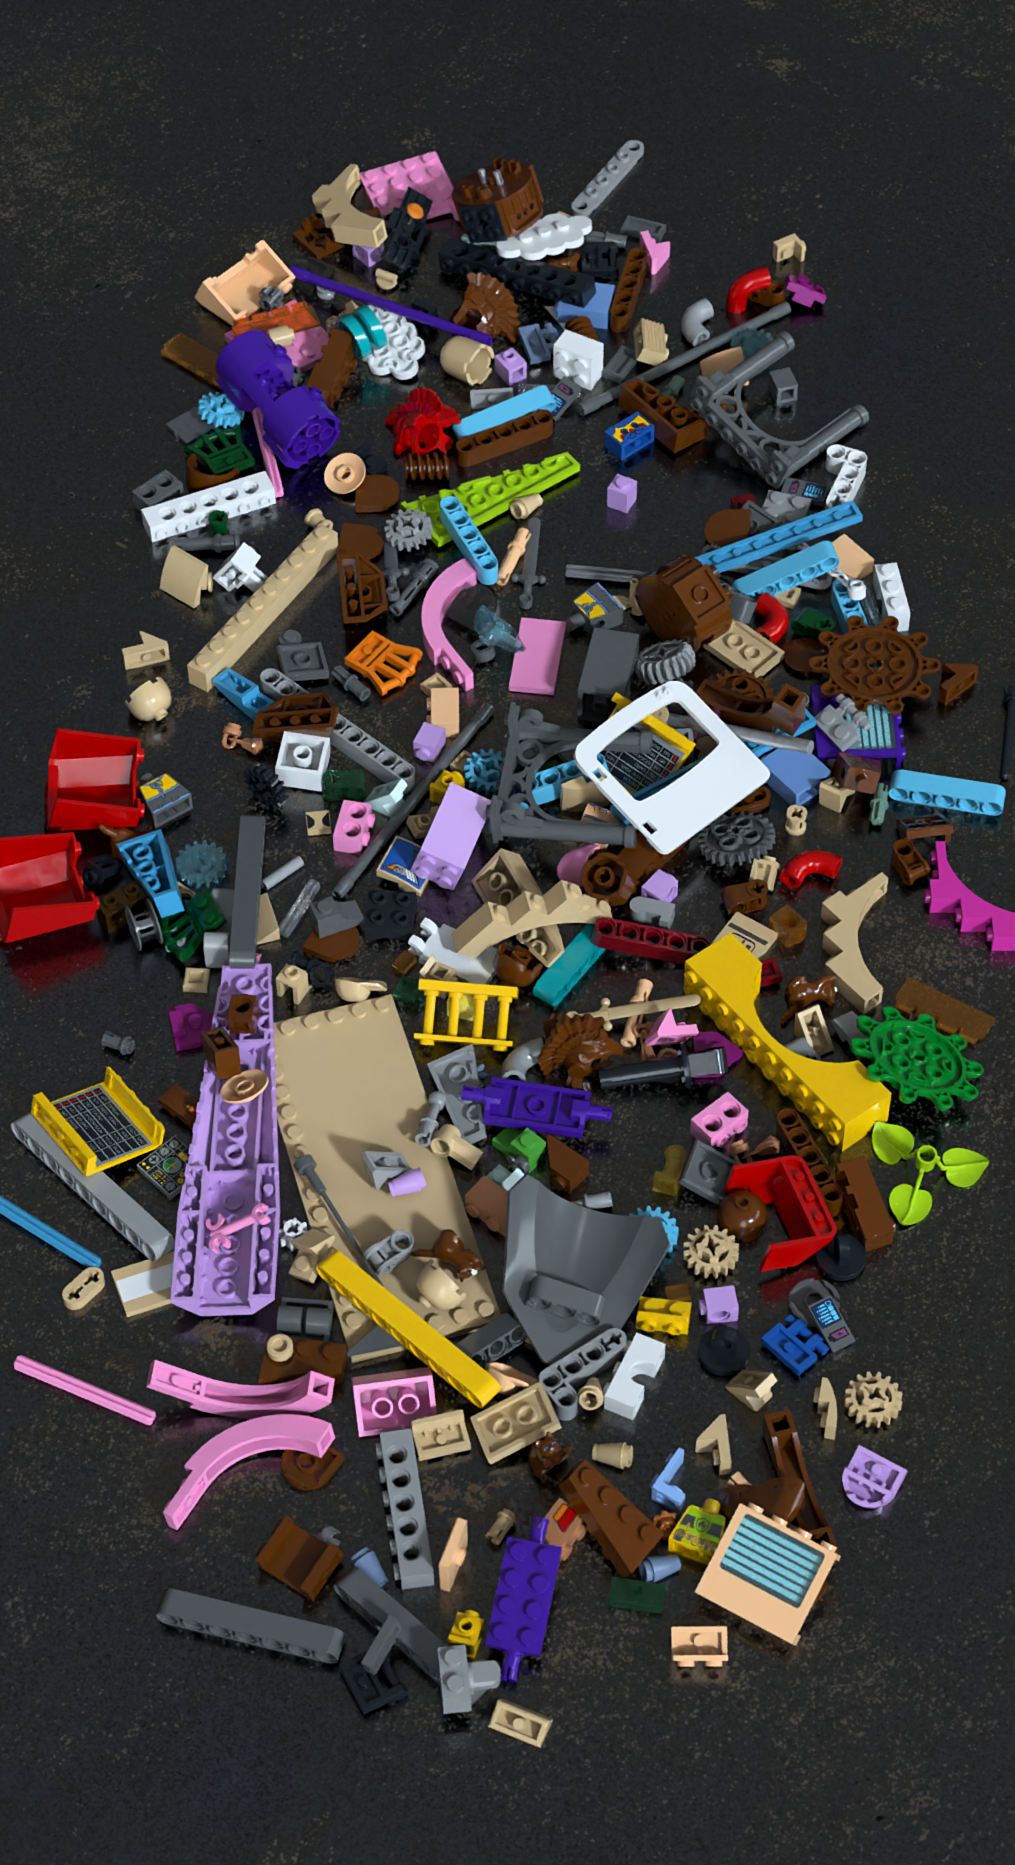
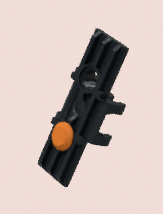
[380,186,433,272]

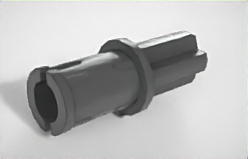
[585,231,627,249]
[331,665,371,701]

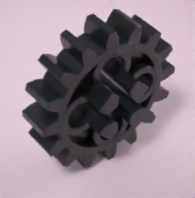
[243,762,289,809]

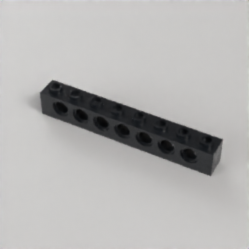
[438,238,596,308]

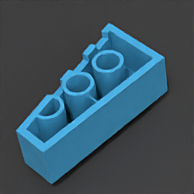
[116,829,184,918]

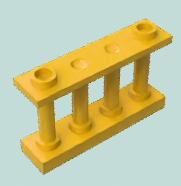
[414,979,519,1052]

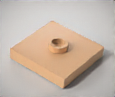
[439,1518,468,1592]

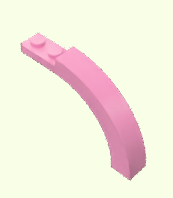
[421,558,477,691]
[146,1360,335,1419]
[163,1414,335,1530]

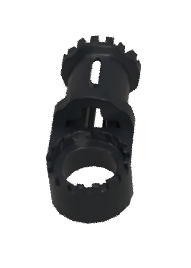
[288,950,334,987]

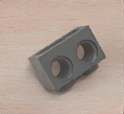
[132,470,184,513]

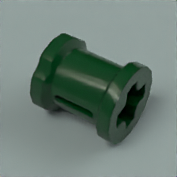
[208,510,230,537]

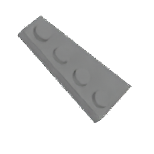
[427,1044,487,1144]

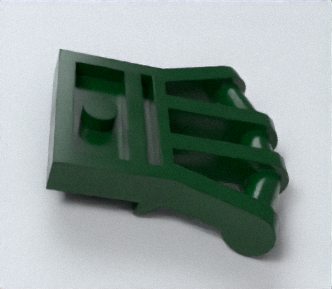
[184,425,255,475]
[157,887,227,962]

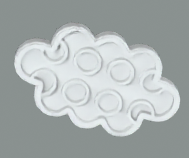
[496,214,592,260]
[362,305,425,380]

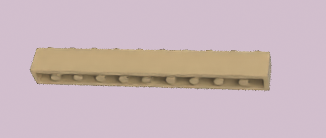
[187,524,338,692]

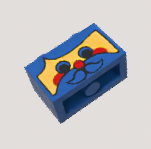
[604,411,655,461]

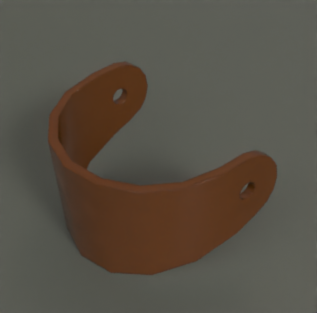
[186,453,240,494]

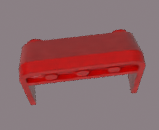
[723,1155,837,1272]

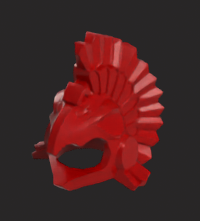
[384,387,462,458]

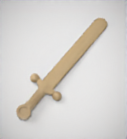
[566,994,701,1031]

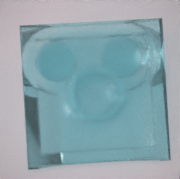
[473,605,526,653]

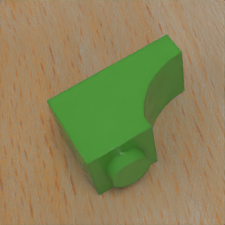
[492,1127,546,1174]

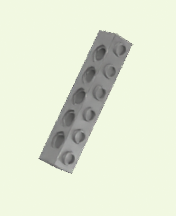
[375,1428,434,1590]

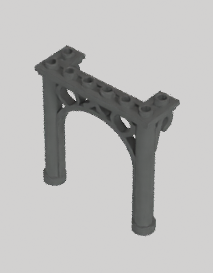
[688,331,869,491]
[486,702,653,848]

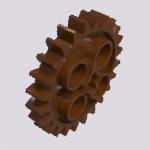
[709,668,775,725]

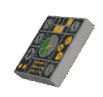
[137,1136,189,1200]

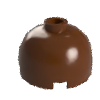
[493,943,544,987]
[717,1190,767,1242]

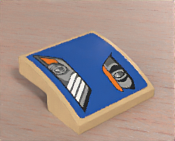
[376,836,429,896]

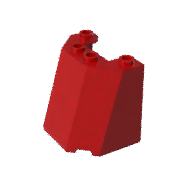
[44,728,145,831]
[0,832,100,943]

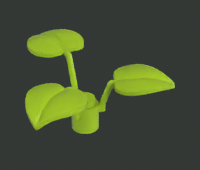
[872,1121,989,1225]

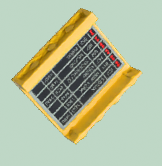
[600,692,696,795]
[31,1066,165,1177]

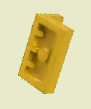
[636,1296,692,1335]

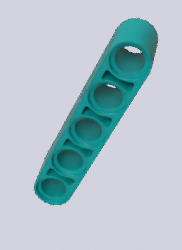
[533,923,607,1007]

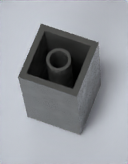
[578,627,639,723]

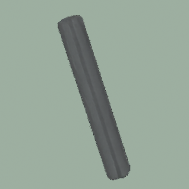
[565,564,653,583]

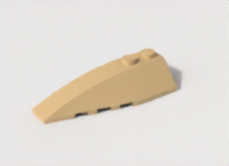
[471,848,565,968]

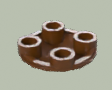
[783,638,828,676]

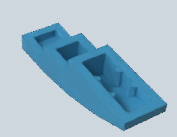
[211,668,275,721]

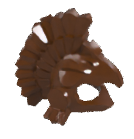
[449,271,520,344]
[538,1012,623,1089]

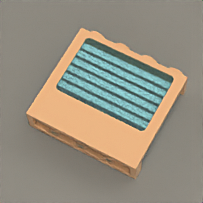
[695,1502,841,1646]

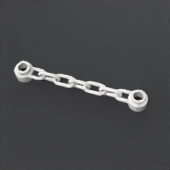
[787,542,866,600]

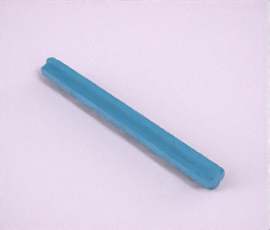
[0,1195,102,1268]

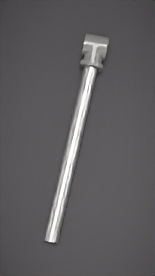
[633,698,814,754]

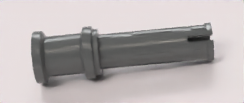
[172,532,240,553]
[389,558,440,616]

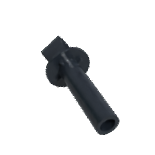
[598,1042,729,1089]

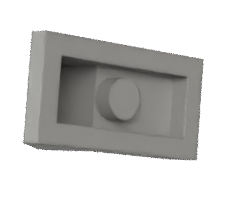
[361,1151,410,1190]

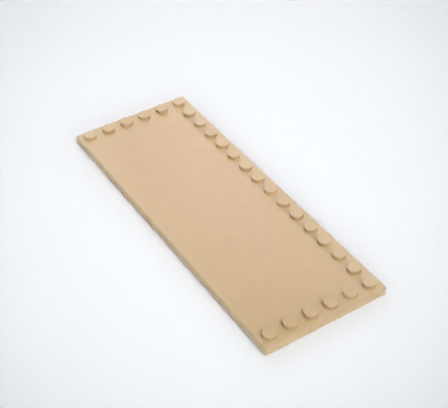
[274,994,501,1364]

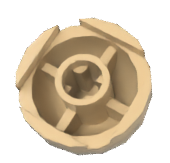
[125,677,172,721]
[416,1259,467,1311]

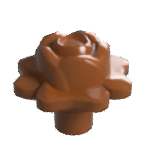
[652,1510,680,1541]

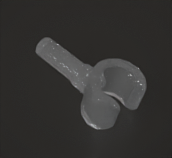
[311,1526,341,1546]

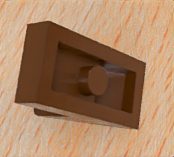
[938,663,979,705]

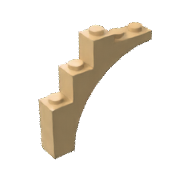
[312,164,388,248]
[821,872,888,1015]
[451,880,613,959]

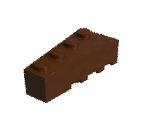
[618,378,709,453]
[606,822,690,895]
[558,1459,664,1580]

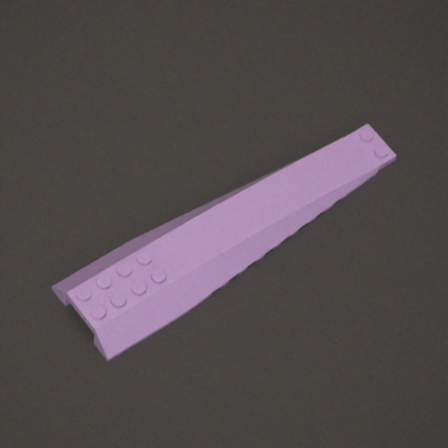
[170,963,280,1316]

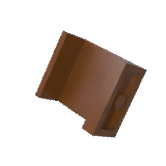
[256,1515,344,1601]

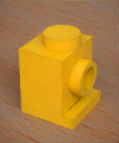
[429,770,465,805]
[448,1610,484,1658]

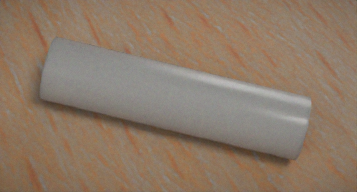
[261,856,304,891]

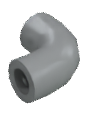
[681,298,714,347]
[500,1036,546,1082]

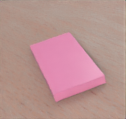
[509,617,566,695]

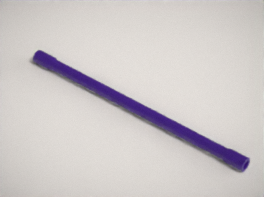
[289,265,492,346]

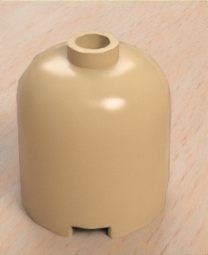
[440,336,494,386]

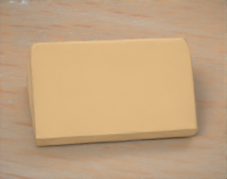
[257,893,280,945]
[488,1699,553,1748]

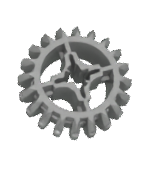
[635,639,696,684]

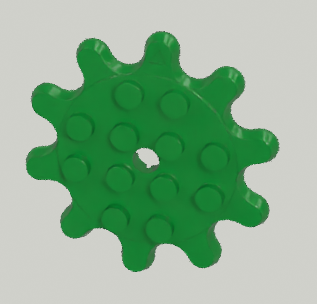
[850,1006,984,1111]

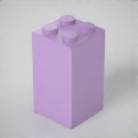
[410,782,491,891]

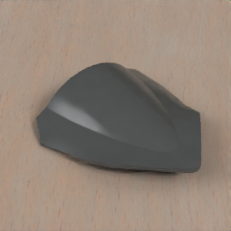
[502,1174,671,1365]

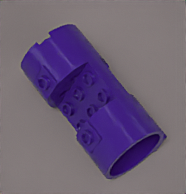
[216,330,340,469]

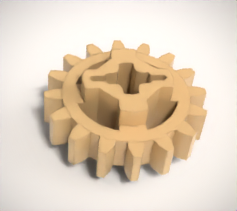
[683,1225,739,1279]
[844,1371,902,1428]

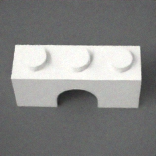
[873,562,911,632]
[603,1333,665,1420]

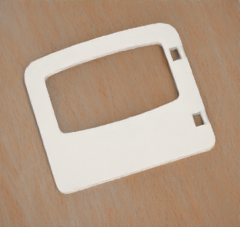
[574,681,770,854]

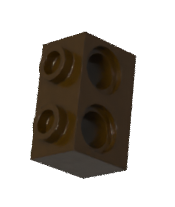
[96,879,149,933]

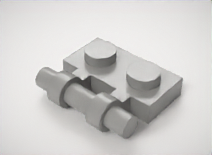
[814,694,871,752]

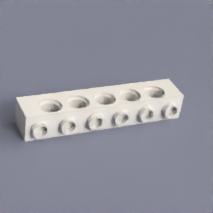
[141,471,276,542]

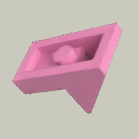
[640,230,670,275]
[645,1008,699,1046]

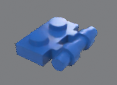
[761,1314,829,1376]

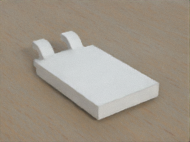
[408,917,498,985]

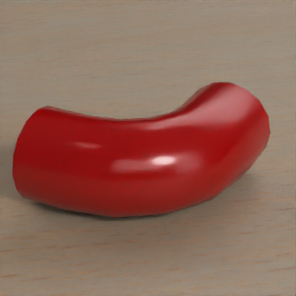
[726,267,771,314]
[755,592,789,644]
[779,850,843,888]

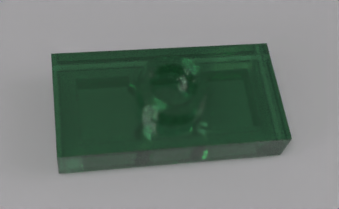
[608,1577,666,1614]

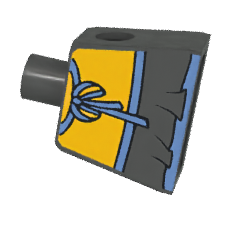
[566,582,623,635]
[139,773,193,828]

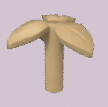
[612,578,643,616]

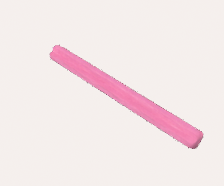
[252,407,284,498]
[13,1355,156,1425]

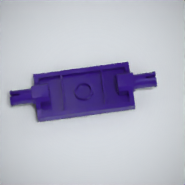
[461,1077,613,1139]
[485,1516,562,1682]

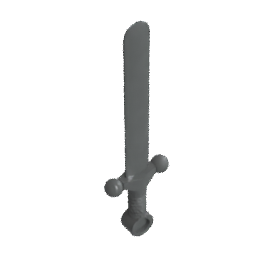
[511,517,546,609]
[382,519,409,601]

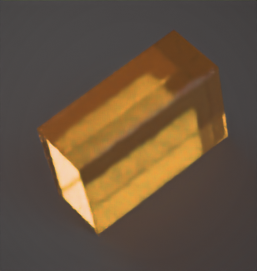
[392,950,417,976]
[665,1283,691,1302]

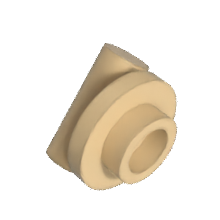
[375,268,398,289]

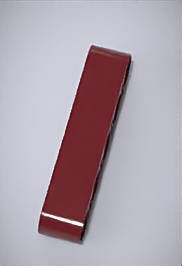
[590,917,711,965]

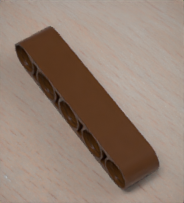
[610,248,647,333]
[456,409,553,467]
[776,1108,843,1217]

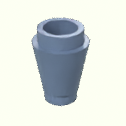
[350,1547,388,1587]
[638,1555,681,1583]

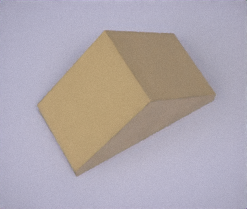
[794,1004,834,1056]

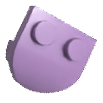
[842,1445,908,1508]

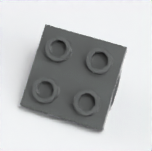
[277,1297,334,1342]

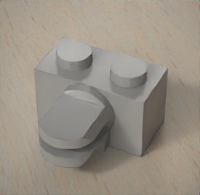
[438,1645,501,1714]

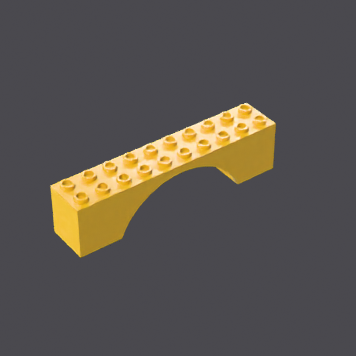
[683,932,892,1152]

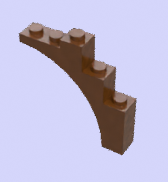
[695,679,806,737]

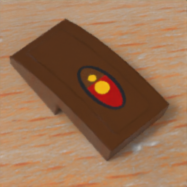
[157,1084,199,1130]

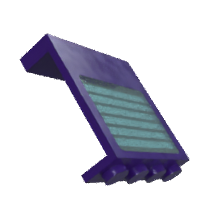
[809,685,906,769]

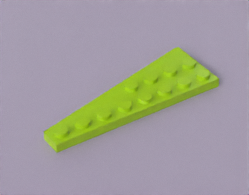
[400,452,580,548]

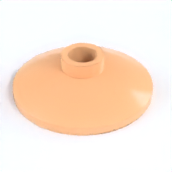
[324,453,366,494]
[221,1069,269,1104]

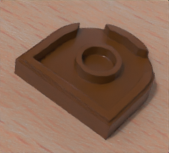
[355,475,400,512]
[705,509,752,548]
[336,523,384,561]
[302,927,360,962]
[281,1446,345,1490]

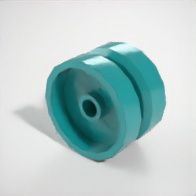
[337,304,388,360]

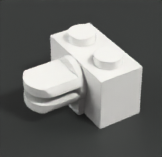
[212,542,268,593]

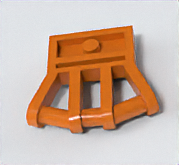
[345,630,423,696]

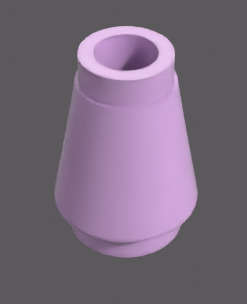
[387,1168,427,1197]

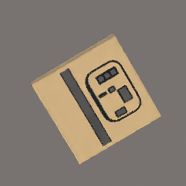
[711,912,778,961]

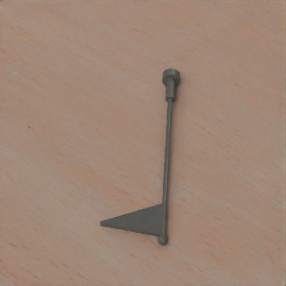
[294,1154,403,1357]

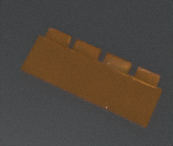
[232,301,320,338]
[161,332,220,388]
[895,977,996,1045]

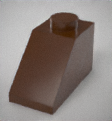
[199,1027,241,1079]
[547,1134,589,1194]

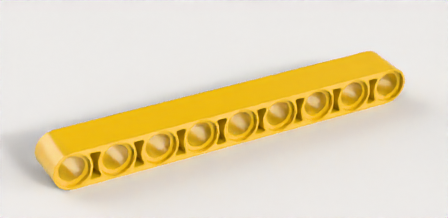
[316,1249,501,1408]

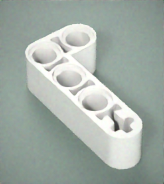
[825,445,867,510]

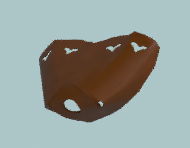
[716,1475,805,1540]

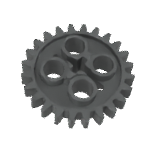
[698,811,776,867]

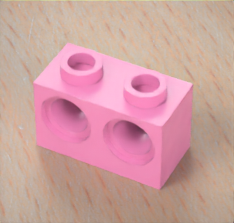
[333,800,375,855]
[690,1092,748,1149]

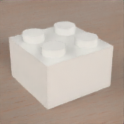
[553,330,603,390]
[275,731,330,792]

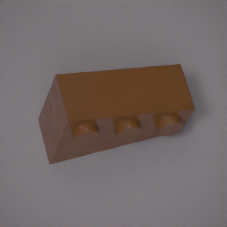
[306,327,358,407]
[835,1155,896,1252]
[258,1334,348,1385]

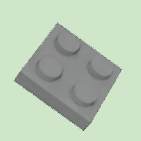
[762,490,811,525]

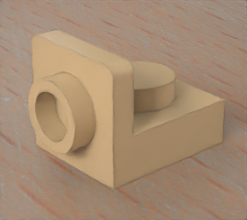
[772,233,806,262]
[749,855,782,891]

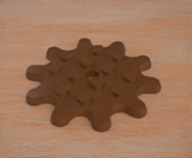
[808,615,941,716]

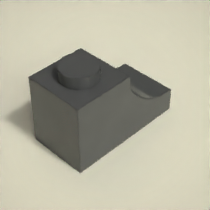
[309,896,364,939]

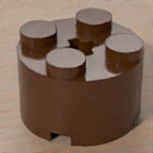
[580,853,635,907]

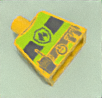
[668,1499,726,1565]

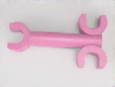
[206,1203,271,1254]

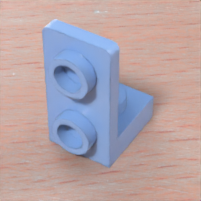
[650,1447,685,1515]

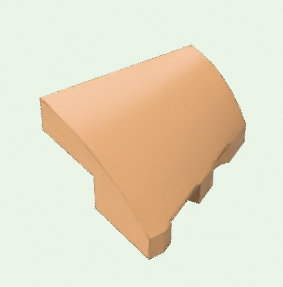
[831,534,874,580]

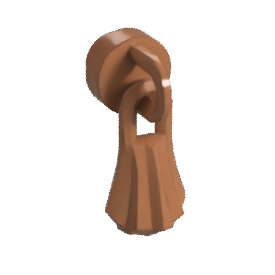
[222,722,265,755]
[633,1022,656,1061]
[729,1136,781,1165]

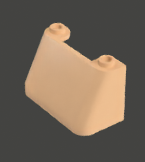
[195,239,295,327]

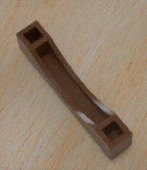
[762,1409,839,1571]

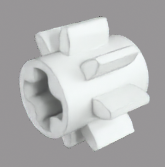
[279,1218,308,1251]

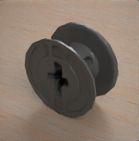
[124,898,163,951]

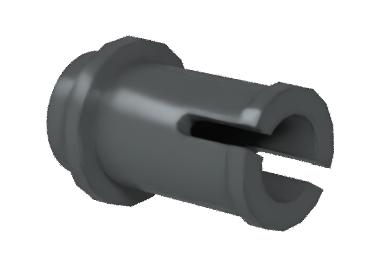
[101,1031,135,1055]

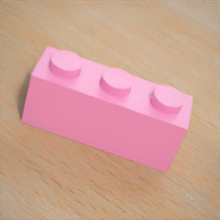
[351,1367,437,1437]

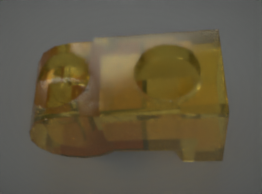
[653,1145,687,1197]

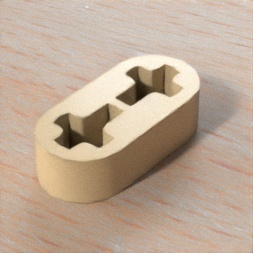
[62,1267,105,1310]

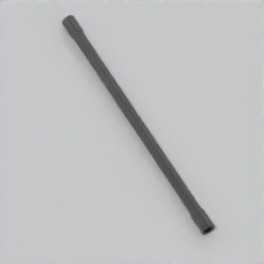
[577,301,791,416]
[330,702,494,900]

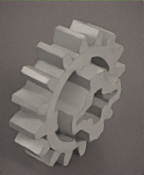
[384,508,433,552]

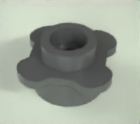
[507,1155,530,1175]

